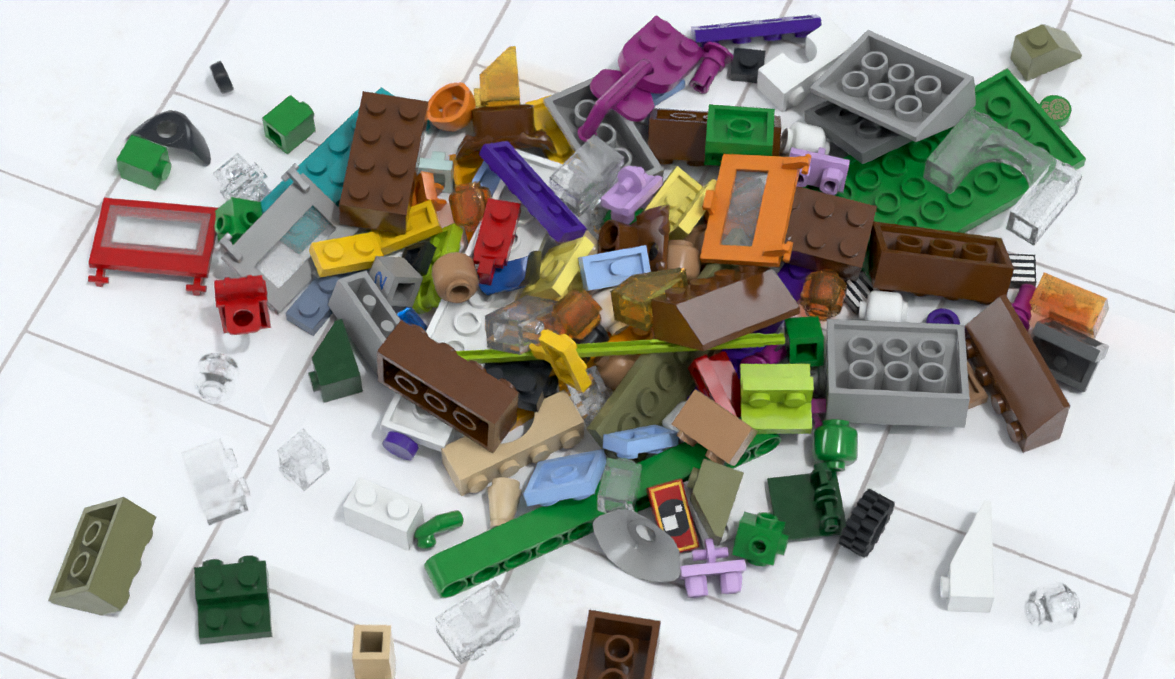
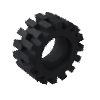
[839,489,895,558]

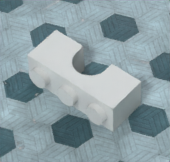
[757,20,855,112]

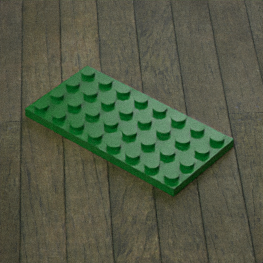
[803,68,1086,281]

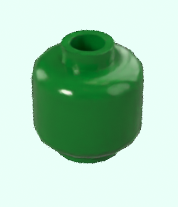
[812,419,858,472]

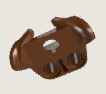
[455,104,557,160]
[597,204,671,305]

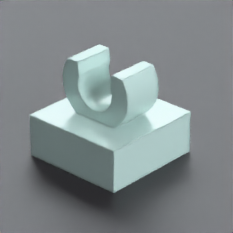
[418,151,454,193]

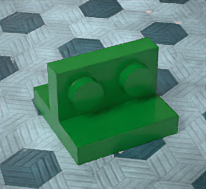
[704,104,775,166]

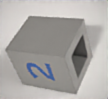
[369,256,423,307]

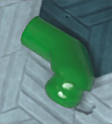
[414,510,464,549]

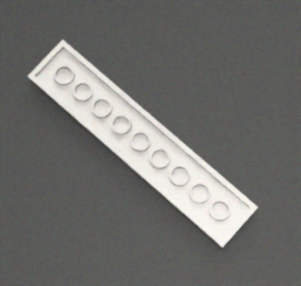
[380,149,577,452]

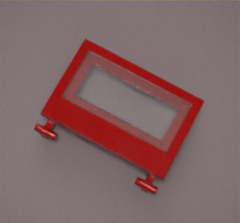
[88,197,218,296]

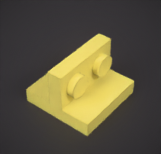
[641,166,717,250]
[518,236,594,325]

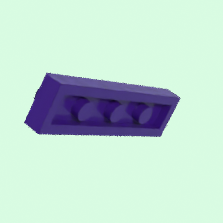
[691,14,822,47]
[479,141,587,243]

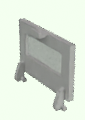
[214,163,360,314]

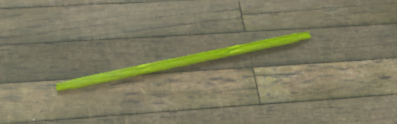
[456,333,785,363]

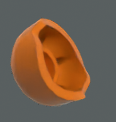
[428,82,476,132]

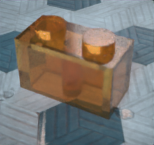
[1030,272,1109,338]

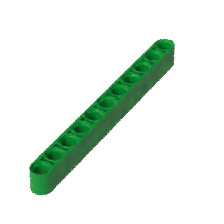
[424,417,781,599]

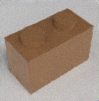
[672,389,758,466]

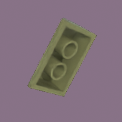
[48,497,156,615]

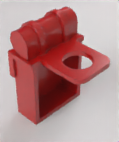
[214,274,271,335]

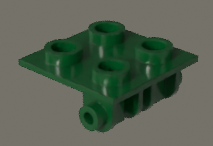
[767,463,846,541]

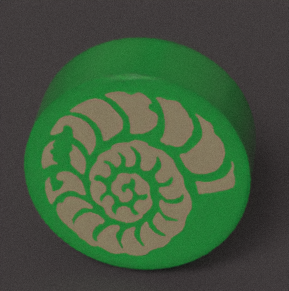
[1040,95,1072,128]

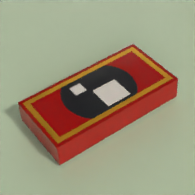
[646,478,699,553]

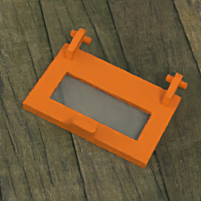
[700,154,812,267]

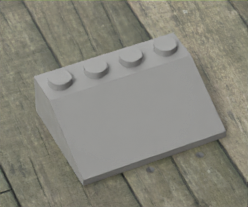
[809,30,976,142]
[825,319,970,428]

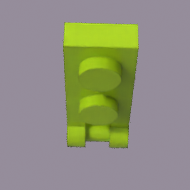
[412,223,464,314]

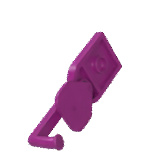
[578,15,707,143]

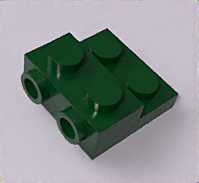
[194,555,272,644]

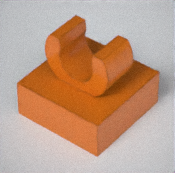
[411,171,447,211]

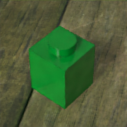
[262,94,316,155]
[116,135,172,191]
[784,316,824,367]

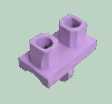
[789,147,850,195]
[601,165,663,225]
[679,538,746,598]

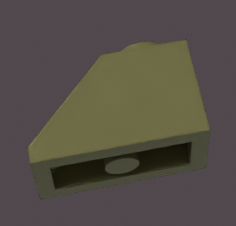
[1010,24,1082,81]
[687,459,744,546]

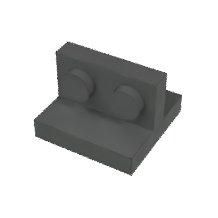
[1032,318,1110,392]

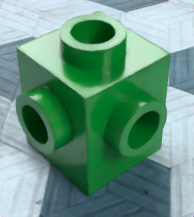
[215,197,262,244]
[732,512,789,567]

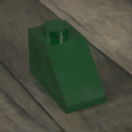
[308,319,363,403]

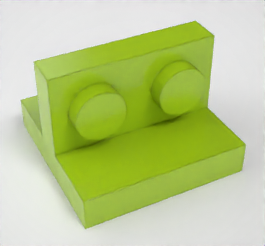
[740,364,814,434]

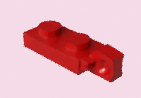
[473,198,521,285]

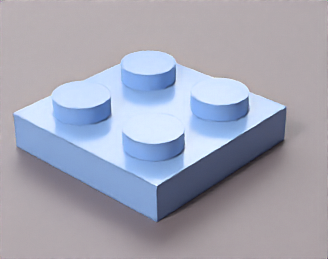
[523,449,608,506]

